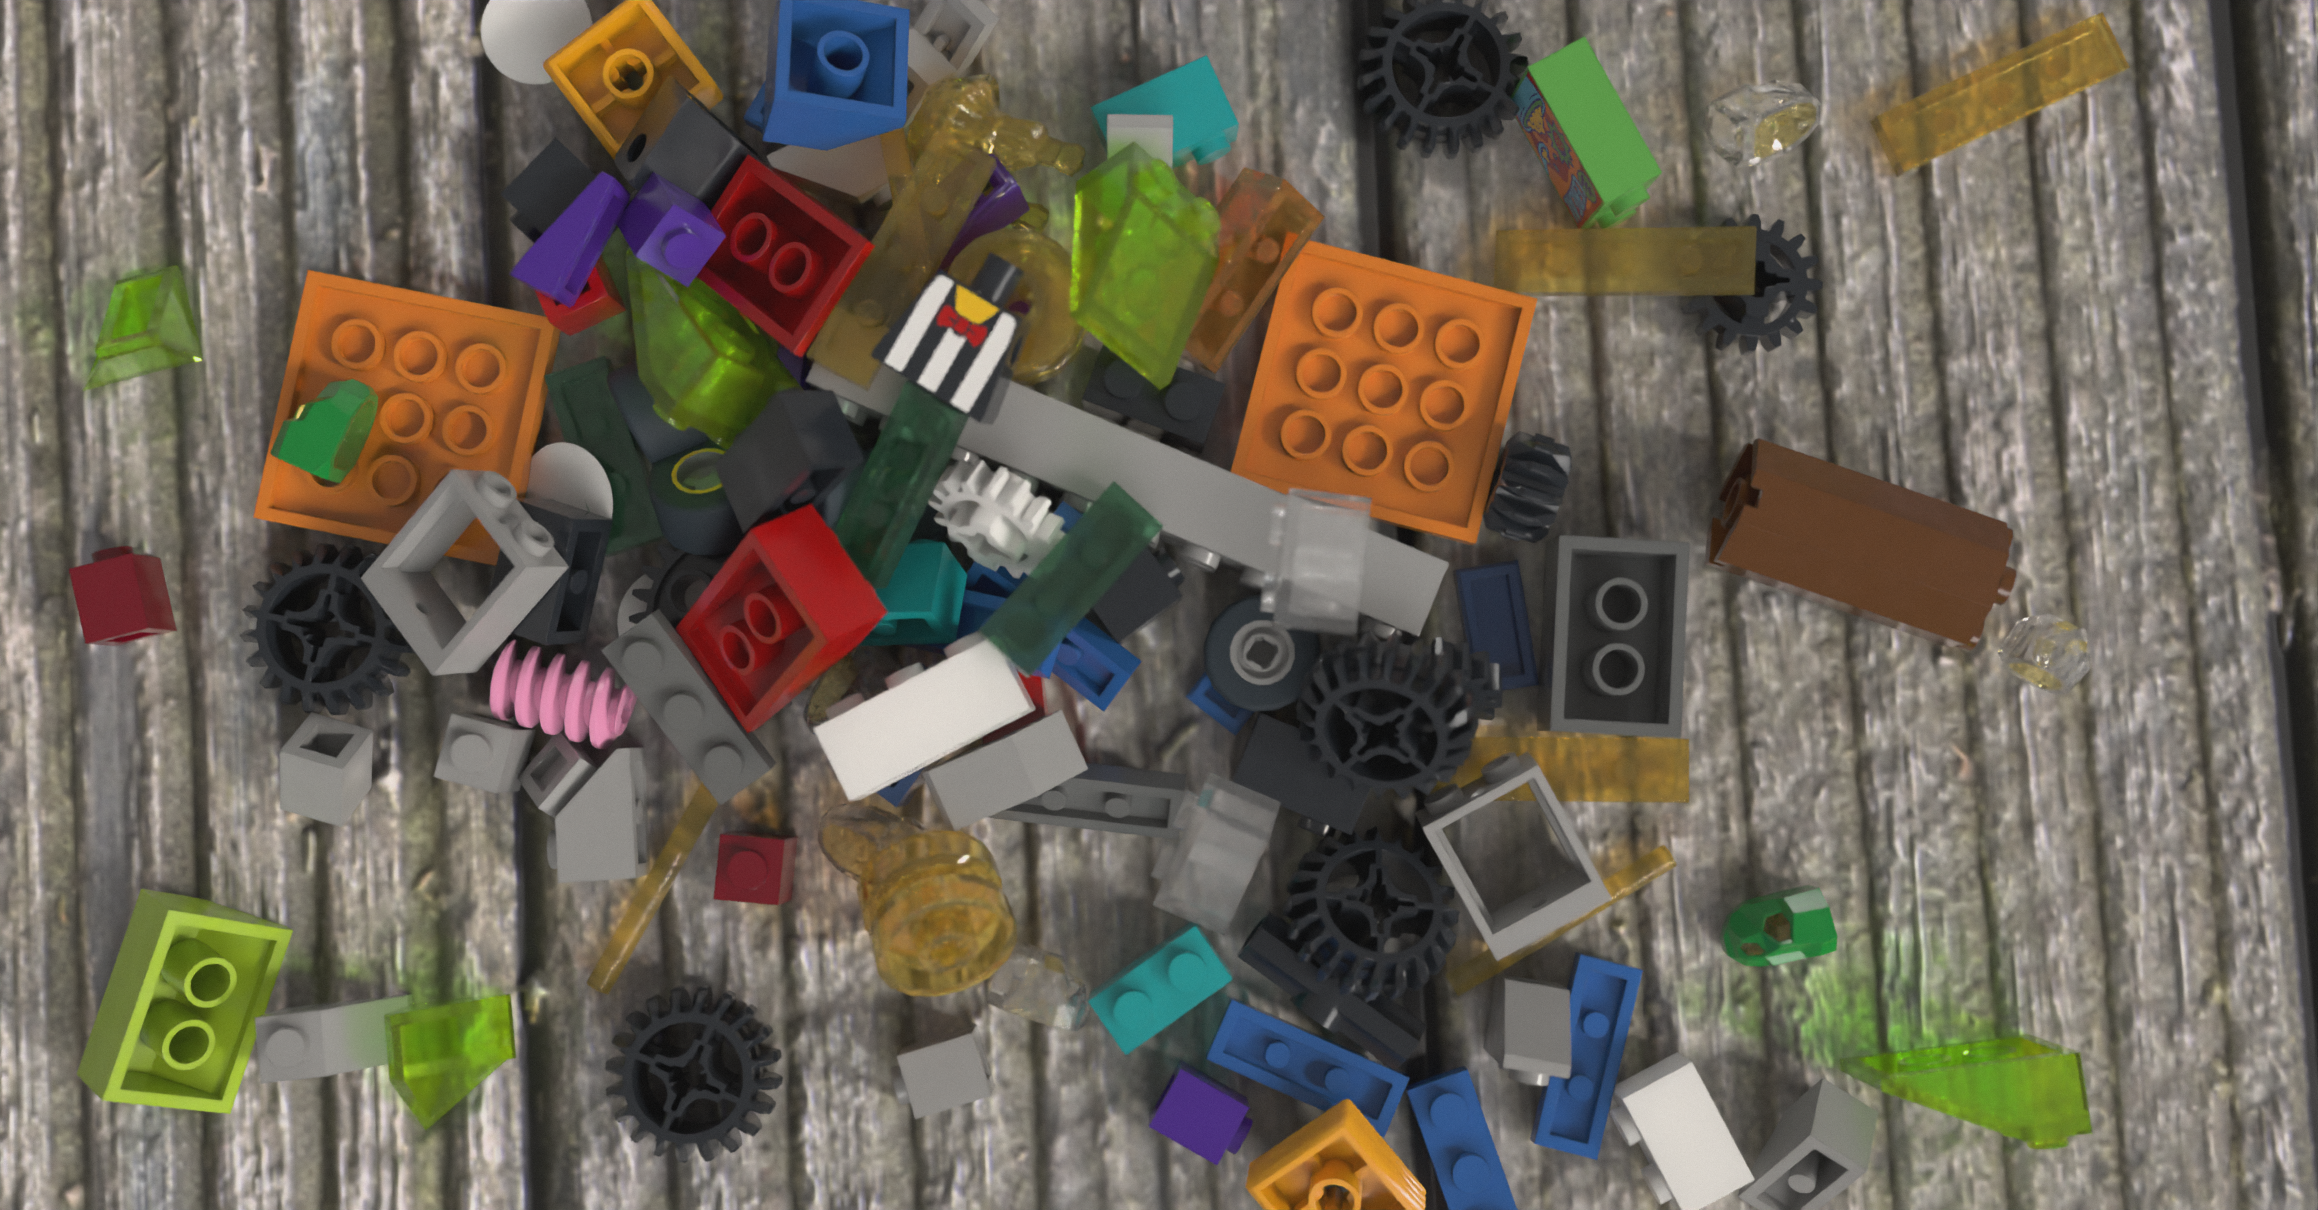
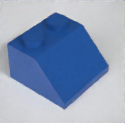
[762,0,910,151]

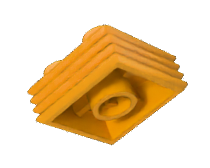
[543,0,723,160]
[1245,1099,1426,1210]

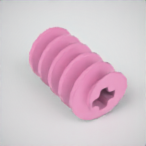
[490,640,637,750]

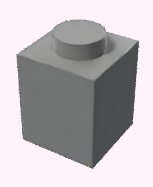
[280,712,373,827]
[434,714,536,793]
[891,1025,995,1119]

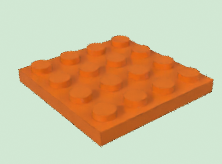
[1231,236,1538,546]
[253,270,561,566]

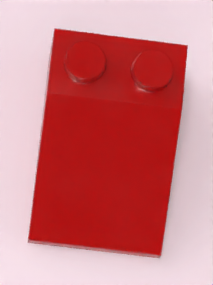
[696,155,875,357]
[675,504,887,733]

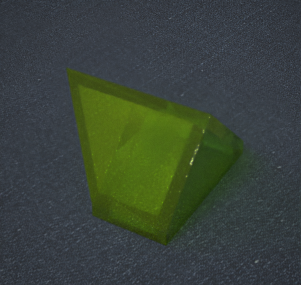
[82,265,204,391]
[384,994,516,1131]

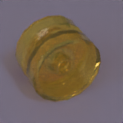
[948,228,1090,386]
[856,830,1017,997]

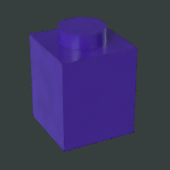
[617,172,726,287]
[1149,1059,1253,1165]

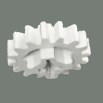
[928,459,1069,580]

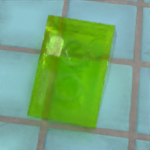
[1070,141,1221,389]
[625,248,804,450]
[1840,1034,2092,1150]

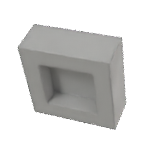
[517,731,598,818]

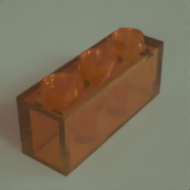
[1136,167,1325,374]

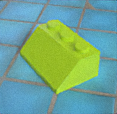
[76,888,293,1114]

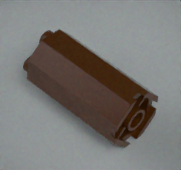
[1705,438,2016,651]

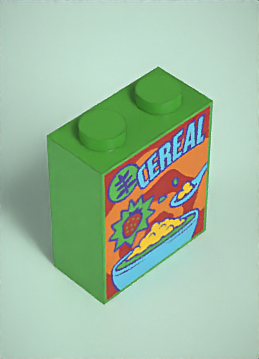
[1511,36,1662,233]

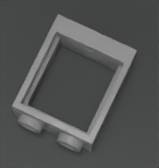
[361,469,569,675]
[1415,751,1612,961]

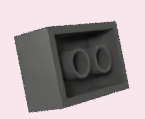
[1537,535,1690,738]

